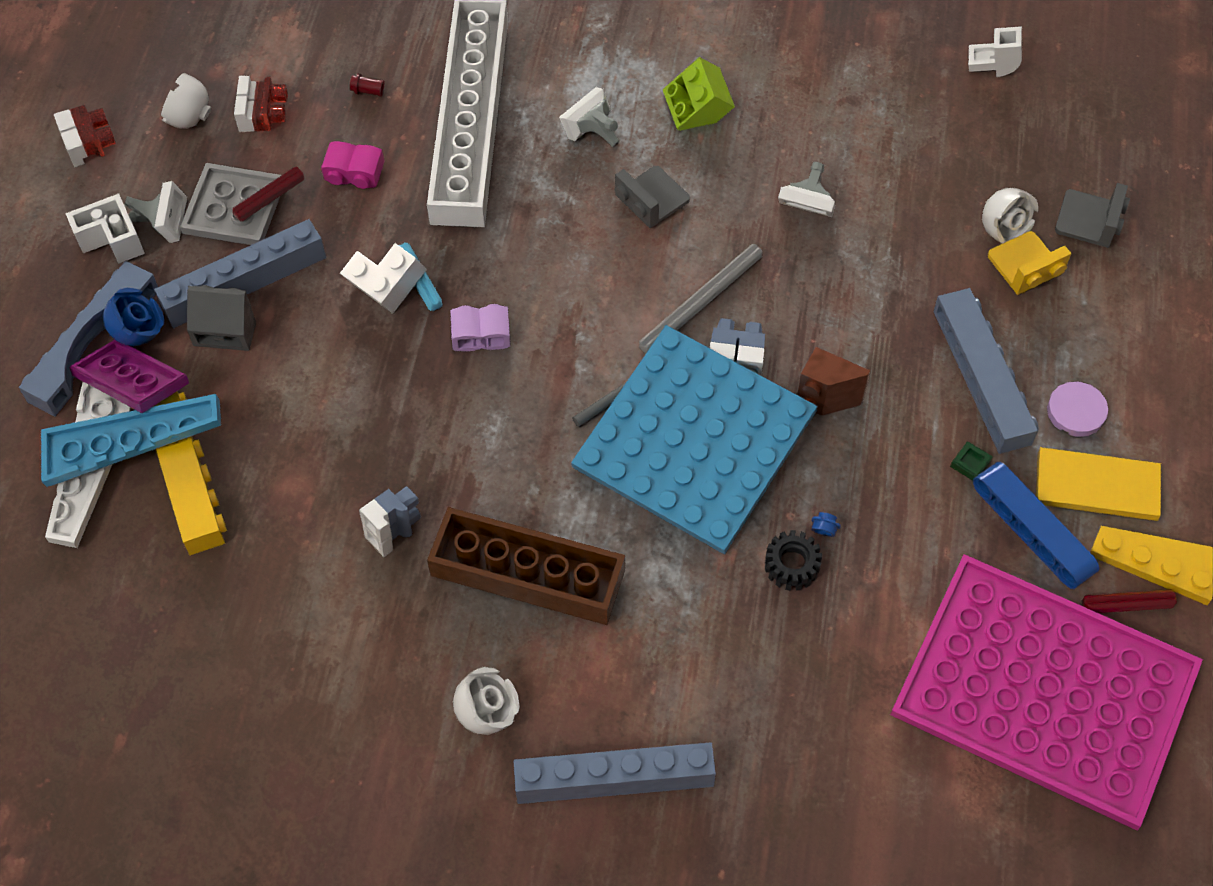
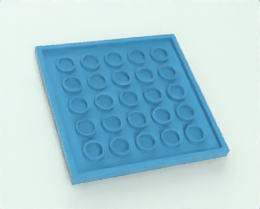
[571,325,817,555]

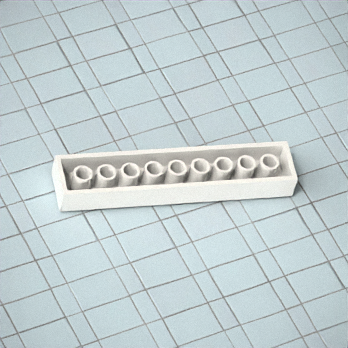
[427,0,508,227]

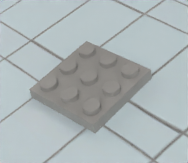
[180,163,281,245]

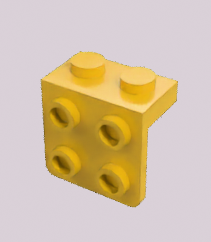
[988,231,1071,295]

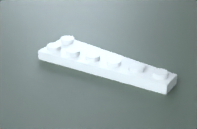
[45,382,135,548]

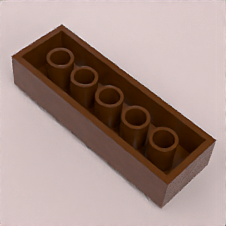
[427,507,625,625]

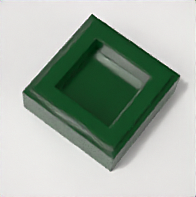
[950,441,993,481]

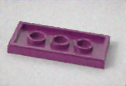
[69,340,189,413]

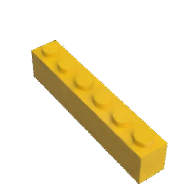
[153,391,227,555]

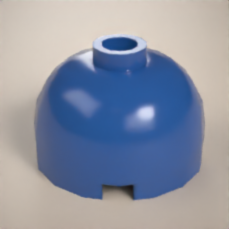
[103,288,164,347]

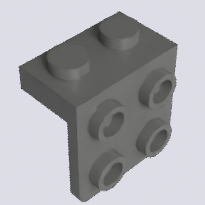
[614,166,690,228]
[1055,183,1130,248]

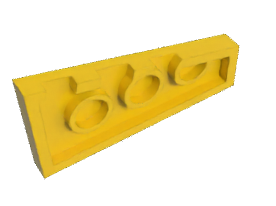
[1090,526,1213,605]

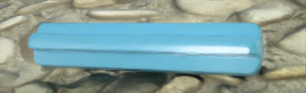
[399,242,442,311]

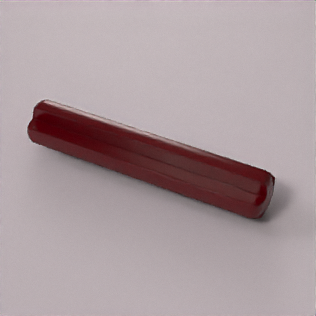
[232,166,305,222]
[1082,590,1177,613]

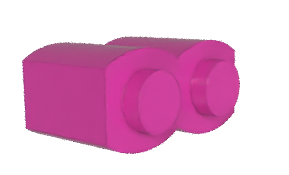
[321,141,385,189]

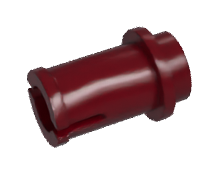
[350,73,385,97]

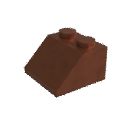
[797,347,870,416]

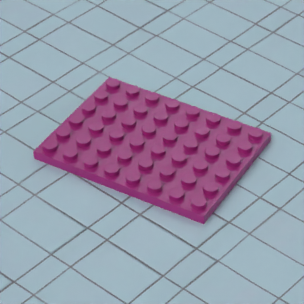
[890,554,1203,831]

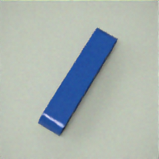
[973,462,1099,589]

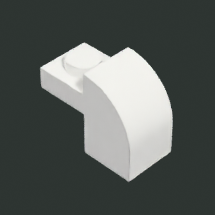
[968,26,1022,77]

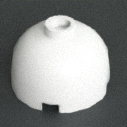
[161,73,211,129]
[982,188,1038,244]
[453,667,519,735]

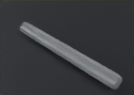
[639,244,762,354]

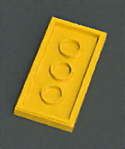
[1036,447,1161,521]

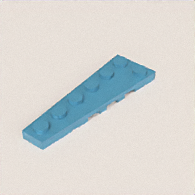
[41,394,221,487]

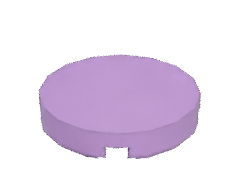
[1047,382,1108,437]

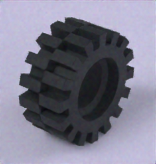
[765,530,822,591]

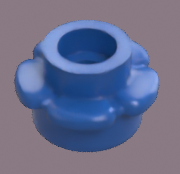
[811,512,841,537]

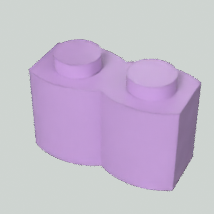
[450,304,510,351]

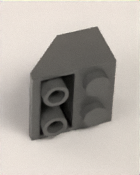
[187,285,256,351]

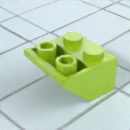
[662,57,735,131]

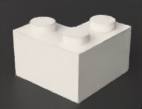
[65,194,145,264]
[340,243,427,314]

